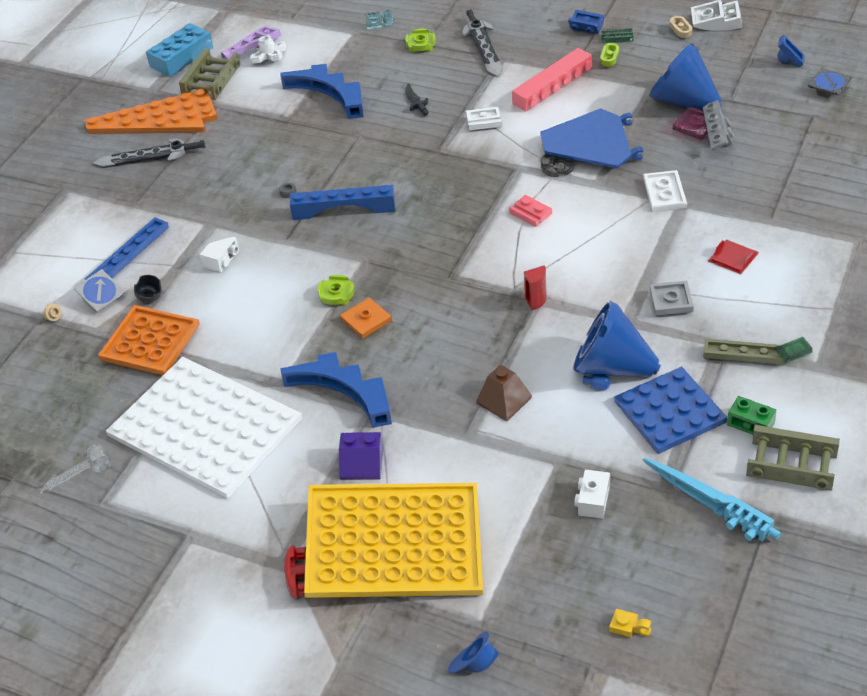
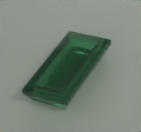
[774,337,813,363]

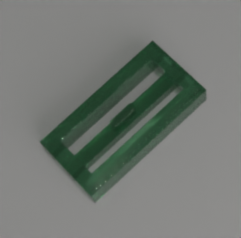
[601,28,634,43]

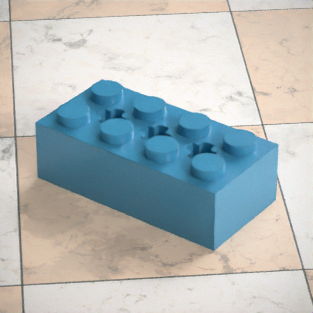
[146,23,214,77]

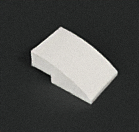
[691,0,743,31]

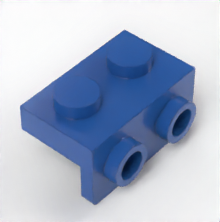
[568,10,605,34]

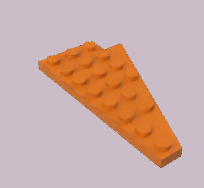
[84,89,218,134]

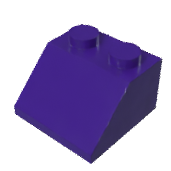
[339,432,384,480]

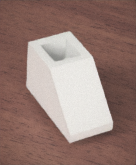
[200,237,239,273]

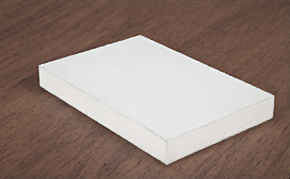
[643,170,687,212]

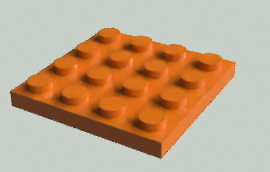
[98,305,200,376]

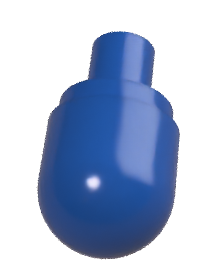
[582,374,611,391]

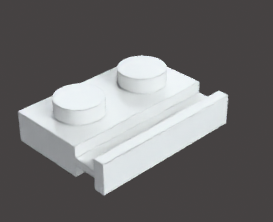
[466,107,502,131]

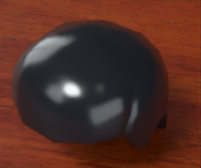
[134,274,162,303]

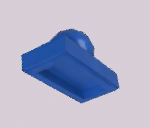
[777,35,805,67]

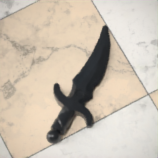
[406,84,429,116]

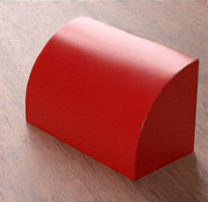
[524,265,547,310]

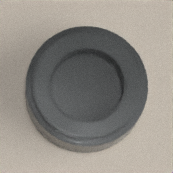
[279,183,297,198]

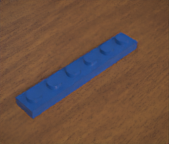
[85,217,169,280]

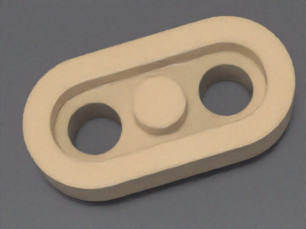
[670,16,692,39]

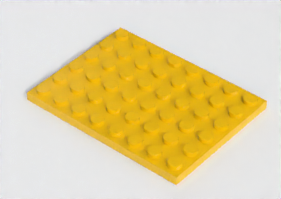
[304,483,483,598]

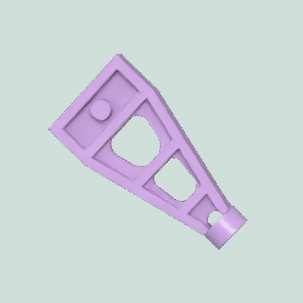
[221,26,282,59]

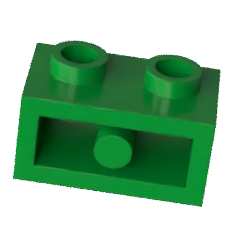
[727,396,777,435]

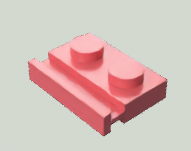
[509,195,552,227]

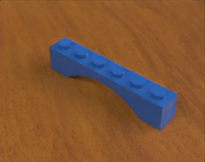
[290,185,395,220]

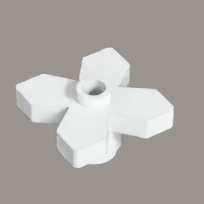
[250,36,286,64]

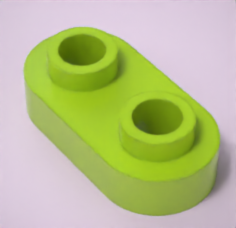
[600,43,619,67]

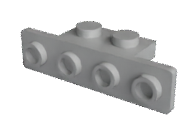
[703,100,734,150]

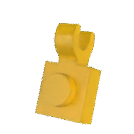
[609,609,652,638]

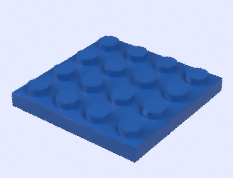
[614,366,727,454]

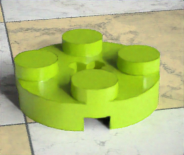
[405,29,436,53]
[317,275,355,306]

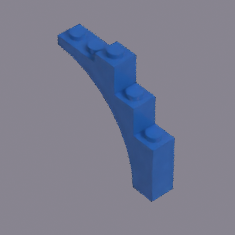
[280,63,364,119]
[280,352,392,428]

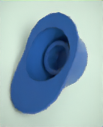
[448,631,499,674]

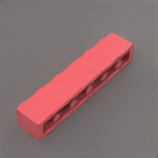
[512,48,592,112]

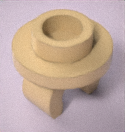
[41,303,62,321]

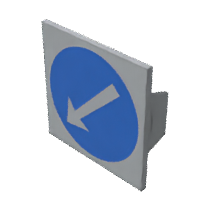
[74,269,126,313]

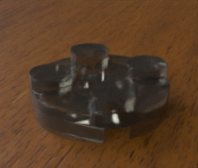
[540,154,574,177]

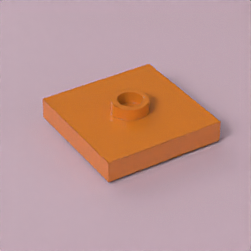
[340,297,392,339]

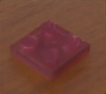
[673,107,708,140]

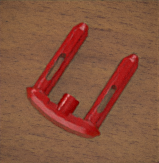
[284,545,306,600]

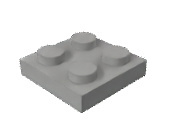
[649,281,694,315]

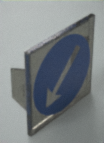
[808,68,852,98]

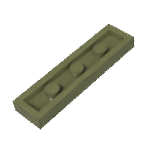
[703,339,784,365]

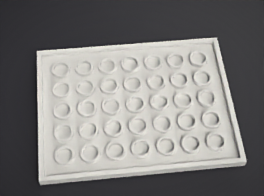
[106,357,303,499]

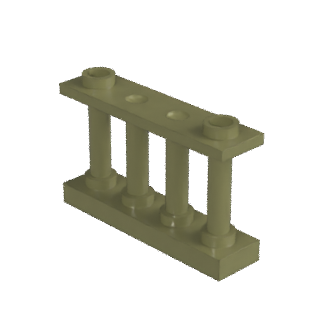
[179,49,240,100]
[746,425,840,491]

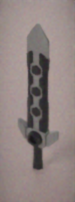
[462,9,503,76]
[93,139,206,167]

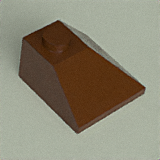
[476,364,532,421]

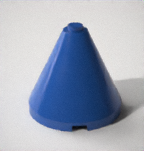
[649,44,722,112]
[573,300,661,377]

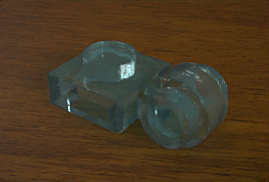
[365,10,394,29]

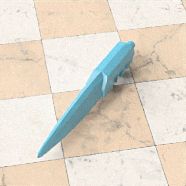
[642,458,781,541]

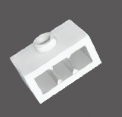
[574,470,610,519]

